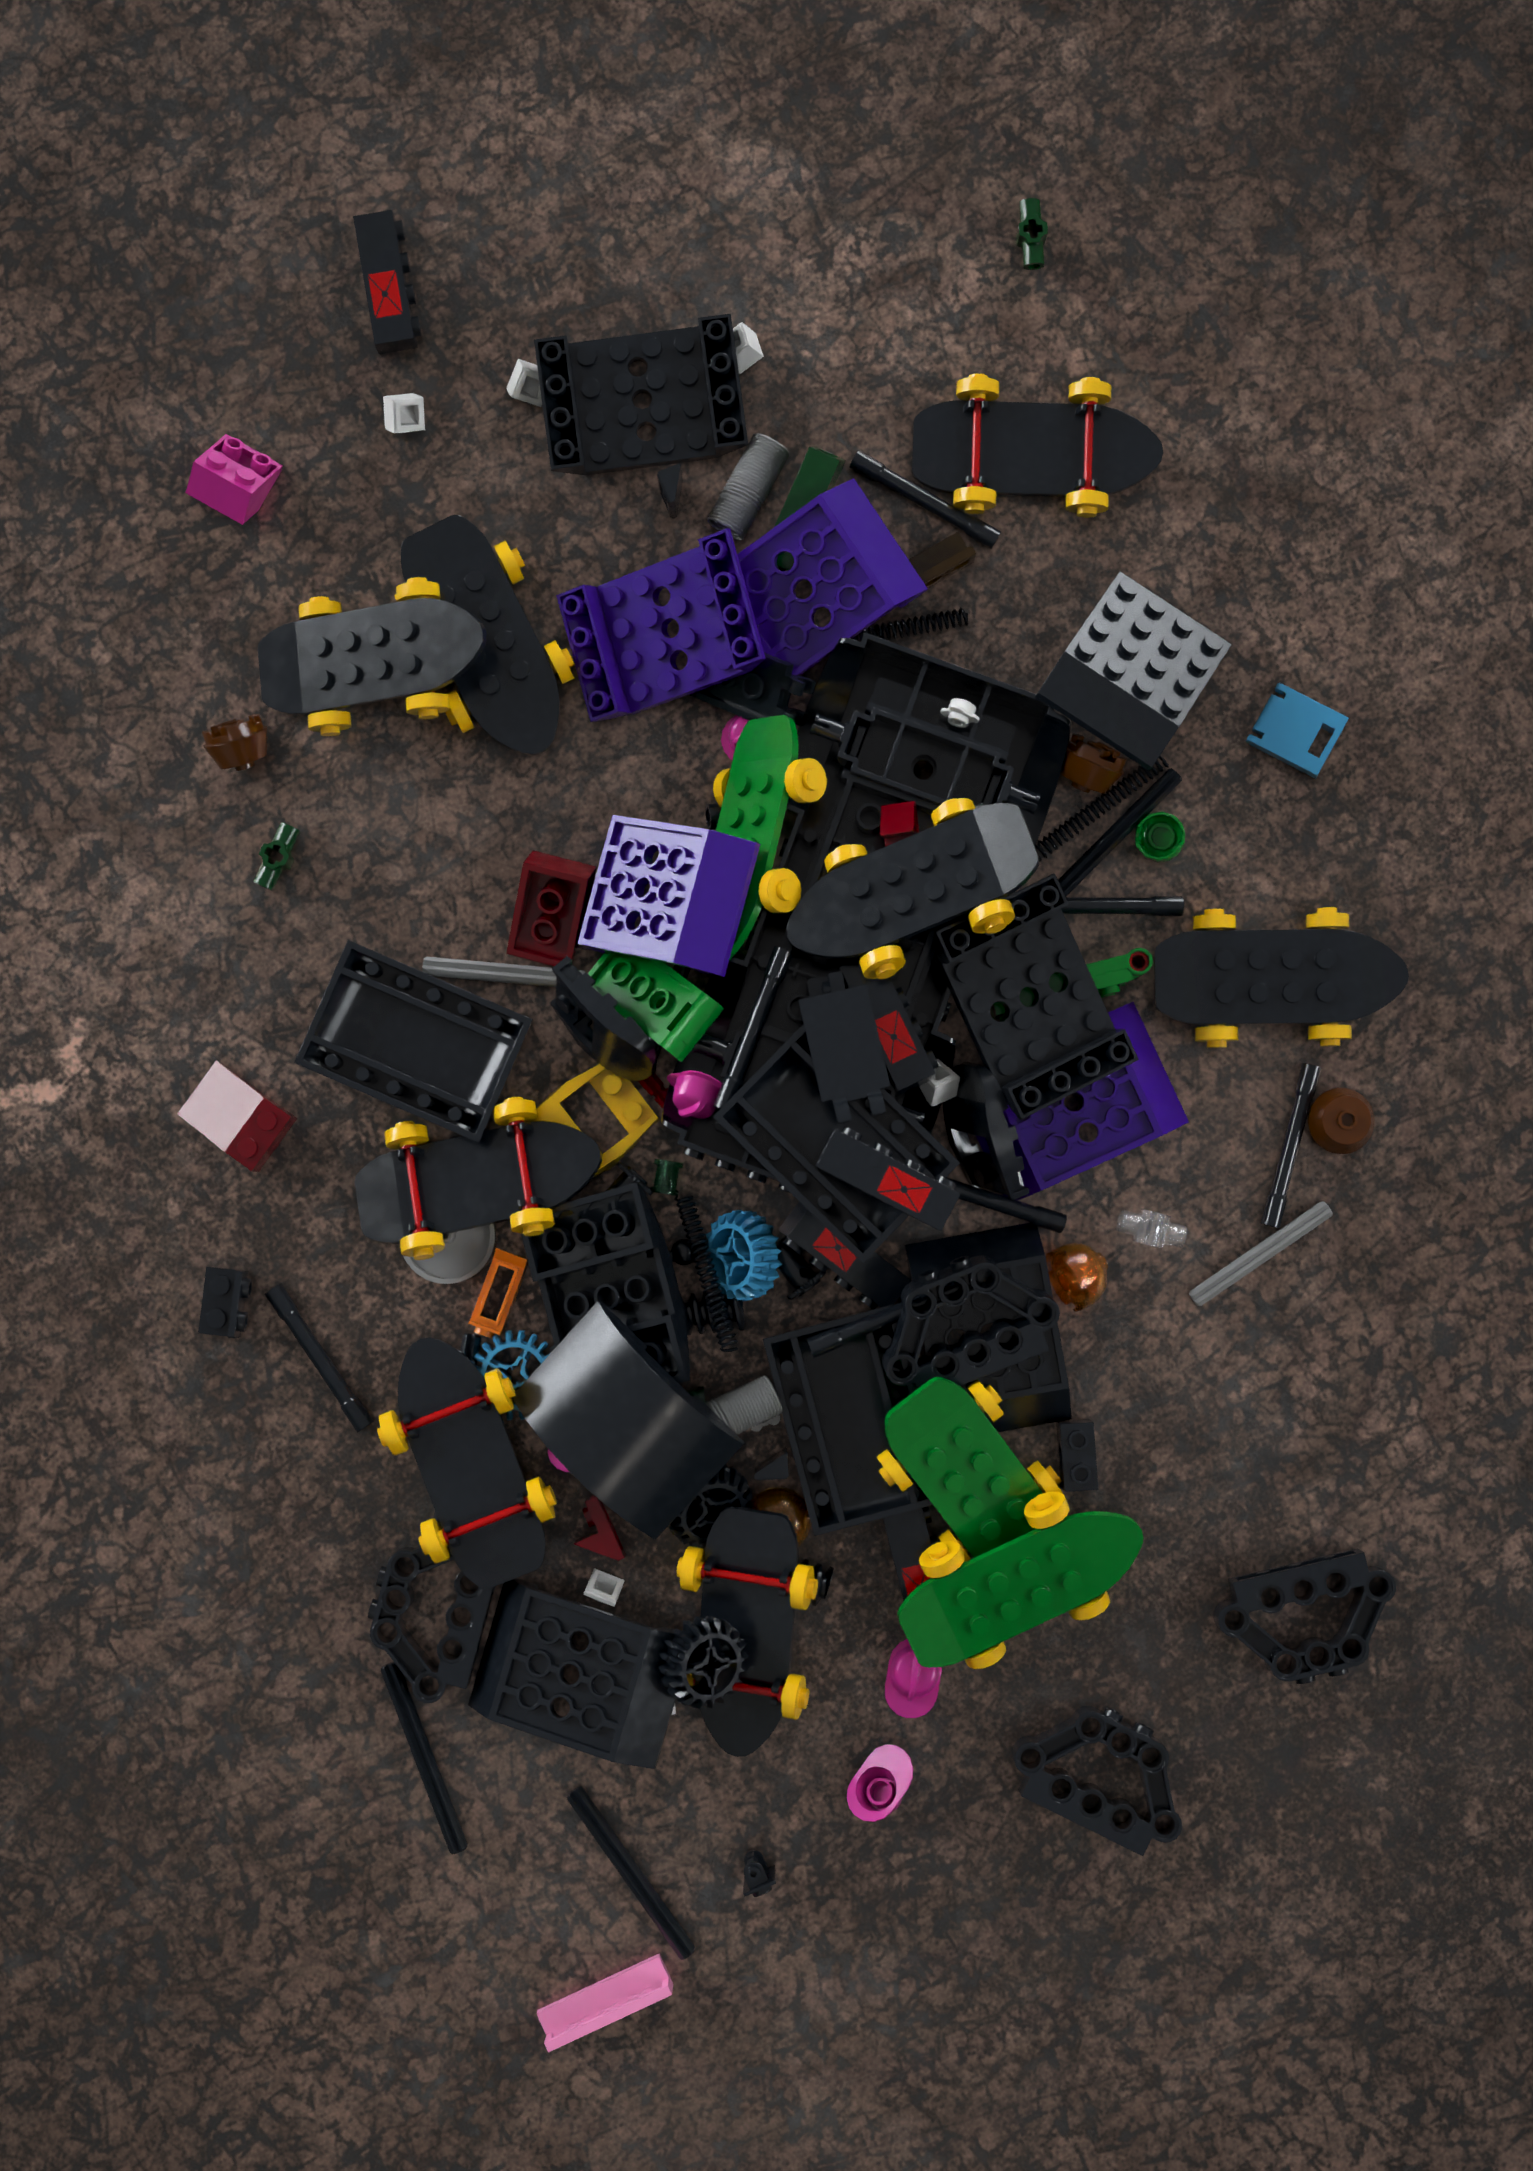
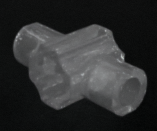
[1117,1209,1187,1249]

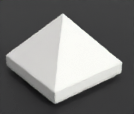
[583,1568,625,1607]

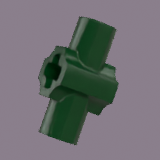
[1016,198,1048,270]
[253,822,301,891]

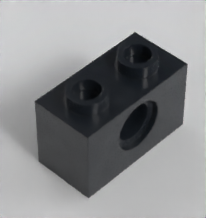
[1056,1419,1099,1492]

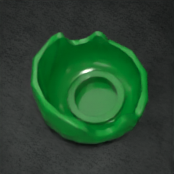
[1135,811,1185,863]

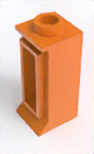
[468,1248,529,1339]

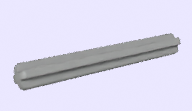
[422,957,585,987]
[1189,1201,1333,1306]

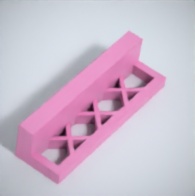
[536,1953,673,2053]

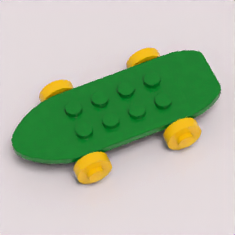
[713,715,827,960]
[876,1377,1063,1563]
[897,1491,1144,1669]

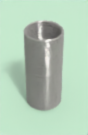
[707,433,790,540]
[705,1375,783,1434]

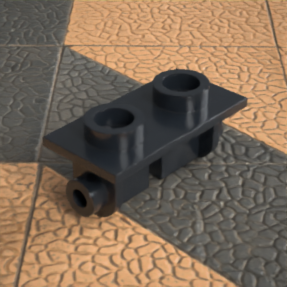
[743,1850,776,1897]

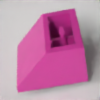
[185,434,283,525]

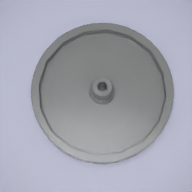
[399,1224,496,1284]

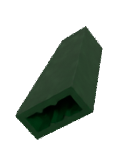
[774,446,846,571]

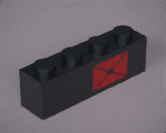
[353,210,422,354]
[839,958,939,1096]
[815,1126,961,1231]
[778,1202,912,1309]
[883,1506,937,1601]

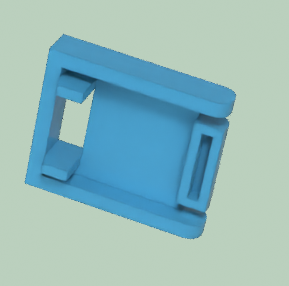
[1246,683,1349,779]

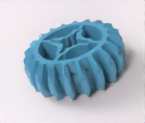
[703,1210,782,1301]
[474,1330,550,1420]

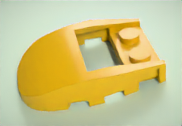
[530,1064,660,1177]

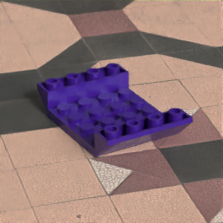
[737,478,928,676]
[556,528,766,722]
[577,815,761,977]
[975,1002,1189,1200]

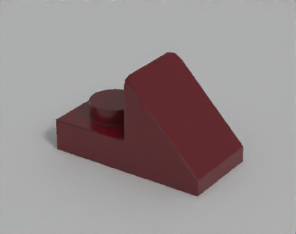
[880,801,919,847]
[574,1495,626,1561]

